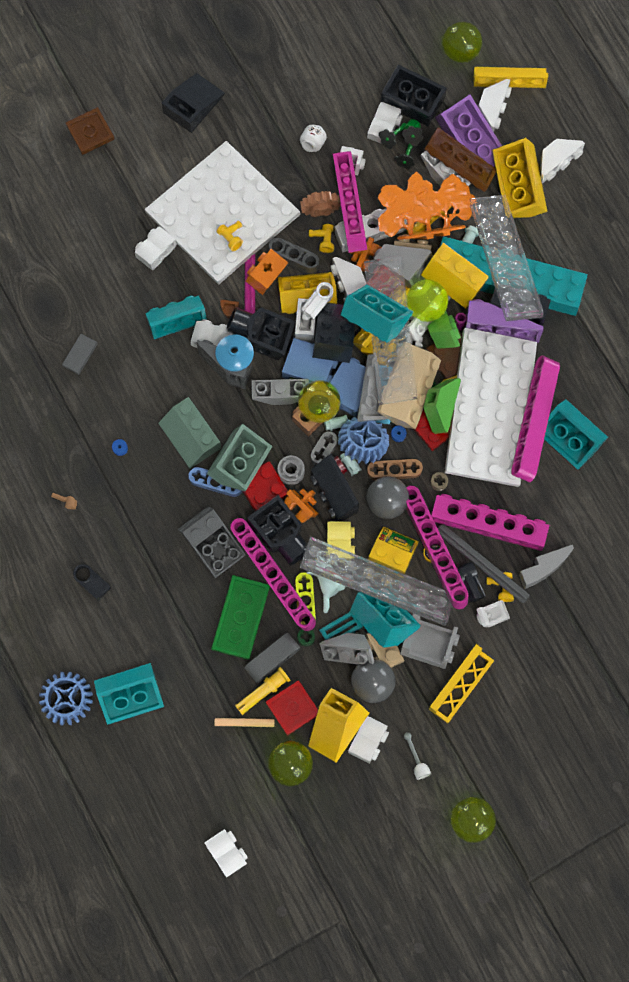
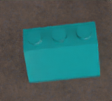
[341,284,413,343]
[145,295,207,339]
[544,400,608,470]
[350,589,421,648]
[94,663,164,725]

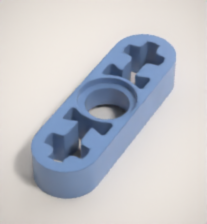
[189,467,242,497]

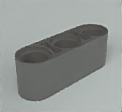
[269,238,319,274]
[244,633,301,683]

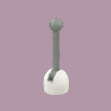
[404,732,431,780]

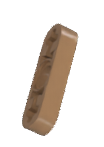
[367,459,423,480]

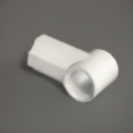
[301,282,333,320]

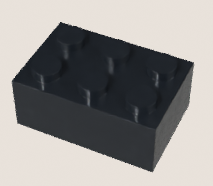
[381,64,447,127]
[312,303,355,363]

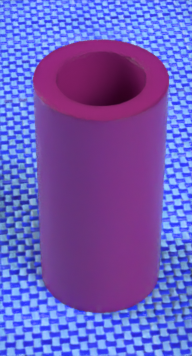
[455,313,467,331]

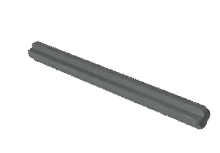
[438,524,530,603]

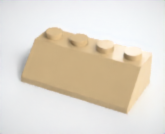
[377,342,441,429]

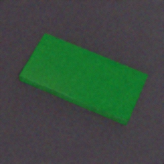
[212,575,270,660]

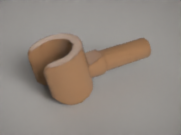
[51,493,77,510]

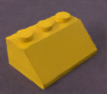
[421,243,489,309]
[278,272,337,314]

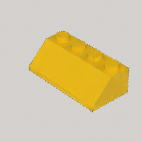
[493,138,548,218]

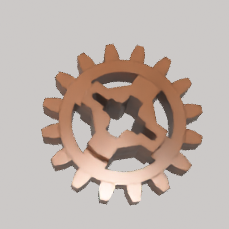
[300,191,341,217]

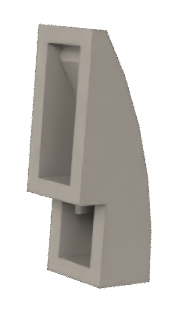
[519,545,574,589]

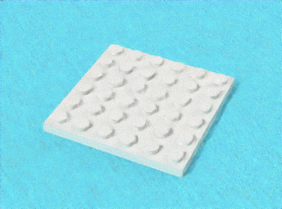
[145,141,300,285]

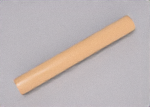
[215,718,274,727]

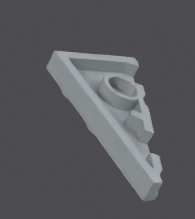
[357,354,387,422]

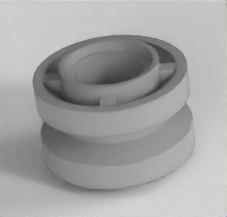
[278,455,305,485]

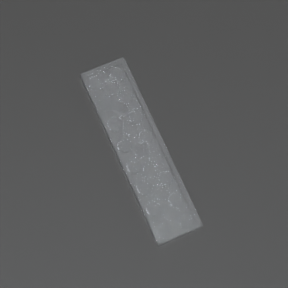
[470,195,544,321]
[364,255,418,405]
[299,536,452,626]

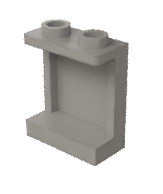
[400,613,460,669]

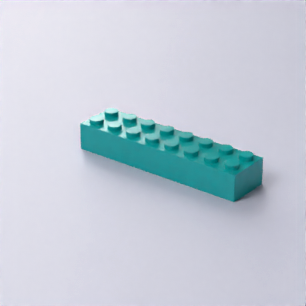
[440,236,588,316]

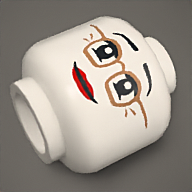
[300,125,327,152]

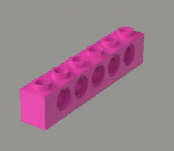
[333,151,367,253]
[431,494,549,551]

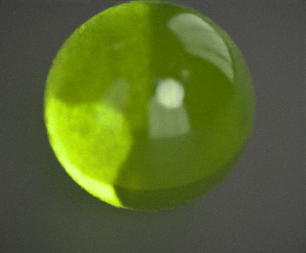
[442,22,482,63]
[406,279,448,322]
[298,380,341,423]
[268,741,313,786]
[451,797,496,843]

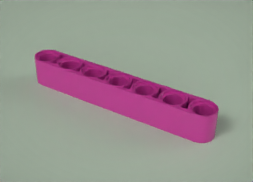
[511,355,560,482]
[406,486,468,609]
[231,518,316,631]

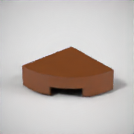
[220,300,239,318]

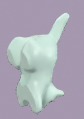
[307,556,345,613]

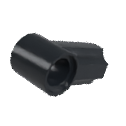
[457,562,486,603]

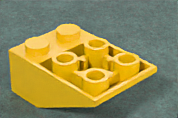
[308,688,369,763]

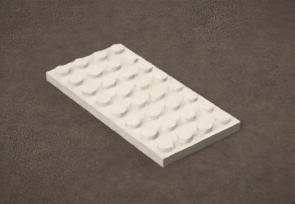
[445,328,537,487]

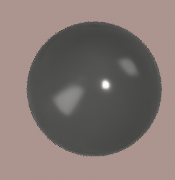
[366,476,409,519]
[351,659,396,703]

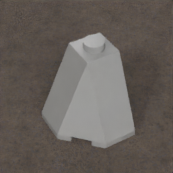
[373,244,433,295]

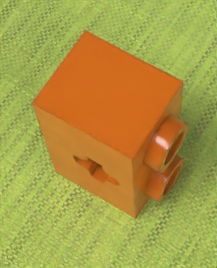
[246,249,288,295]

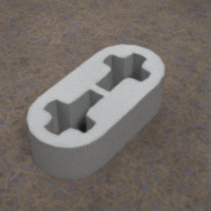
[311,432,338,465]

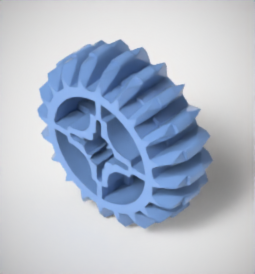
[338,417,389,464]
[39,672,93,725]

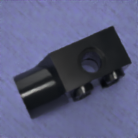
[226,307,296,361]
[247,495,311,566]

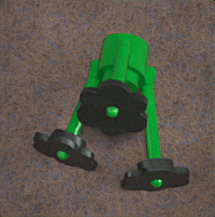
[379,119,423,169]

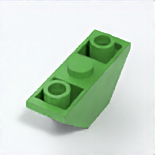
[428,310,461,349]
[423,378,461,434]

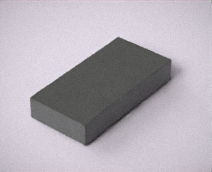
[62,334,98,375]

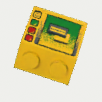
[368,527,419,577]

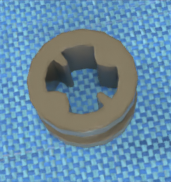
[431,472,448,491]

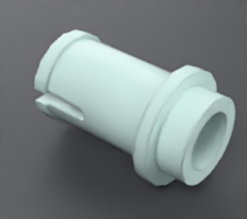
[462,225,479,244]
[324,415,348,432]
[340,453,362,476]

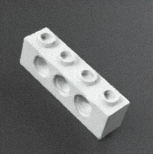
[335,208,408,253]

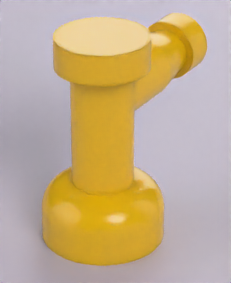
[216,221,243,251]
[309,224,334,253]
[487,572,514,602]

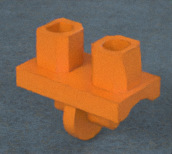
[350,237,382,274]
[284,489,319,523]

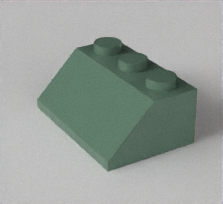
[158,397,221,469]
[207,424,272,491]

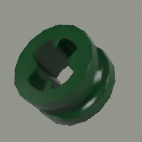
[298,629,315,647]

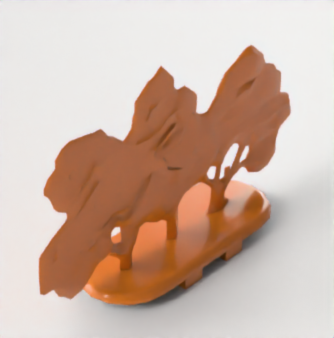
[378,171,477,240]

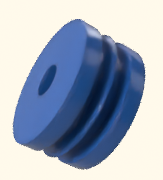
[391,426,406,442]
[112,439,128,456]

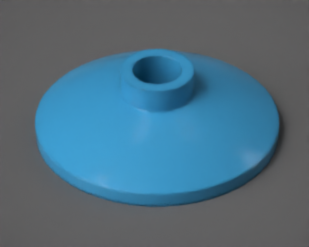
[216,335,254,371]

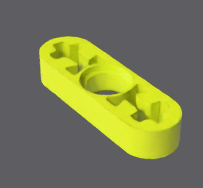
[295,572,316,625]

